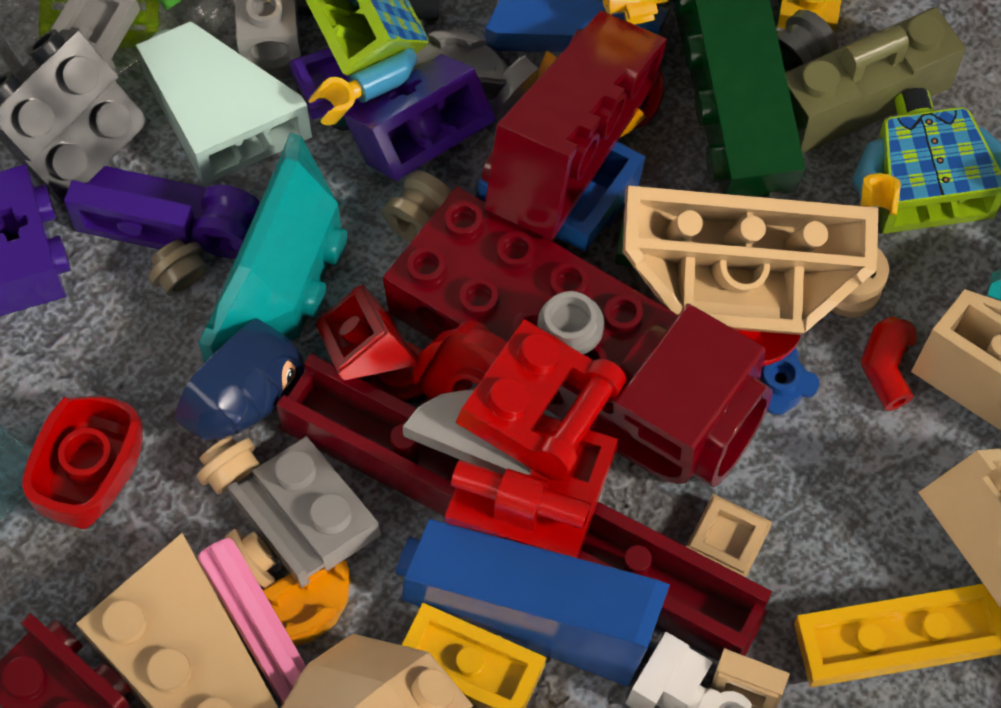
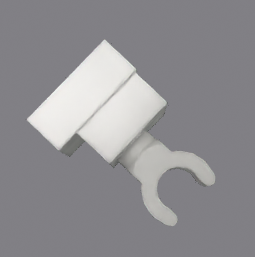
[625,632,752,708]

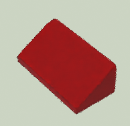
[315,284,417,380]

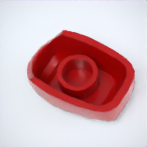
[22,396,143,530]

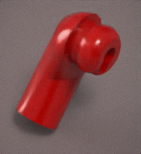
[861,317,917,411]

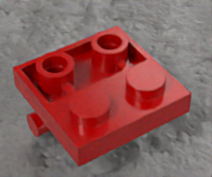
[445,415,618,558]

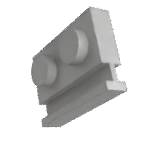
[227,436,381,588]

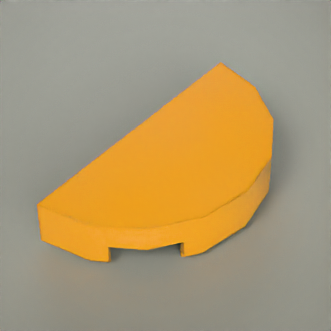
[224,559,351,647]

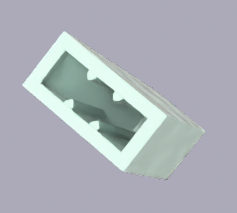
[136,21,312,186]

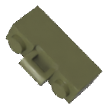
[785,7,966,154]

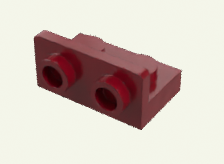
[0,613,131,708]

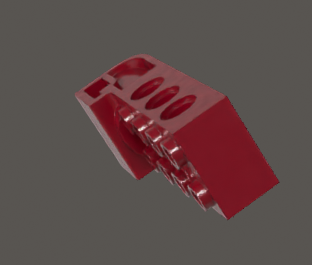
[382,186,773,487]

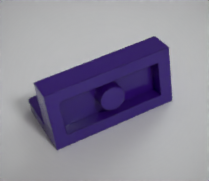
[64,166,207,250]

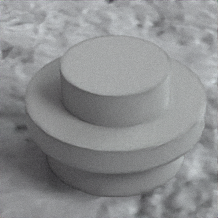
[537,291,604,354]

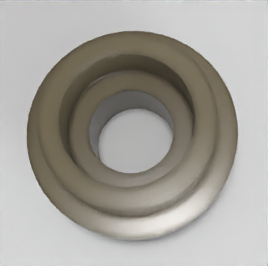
[147,239,208,296]

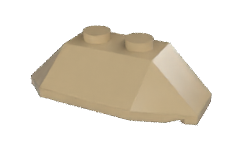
[622,186,878,335]

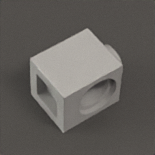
[234,0,302,78]

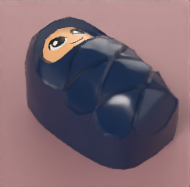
[174,318,305,441]

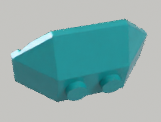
[198,133,348,363]

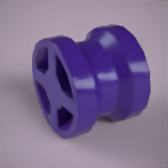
[190,185,260,259]

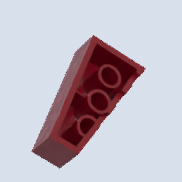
[482,10,667,241]

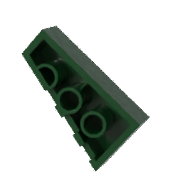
[674,0,806,197]

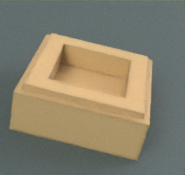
[686,494,773,577]
[710,648,790,708]

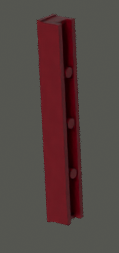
[276,354,772,661]

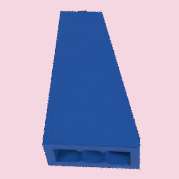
[395,519,670,687]

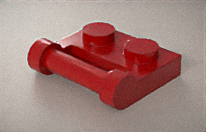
[455,319,627,481]

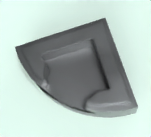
[485,56,538,134]

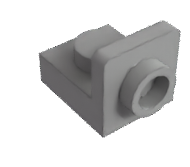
[51,0,140,74]

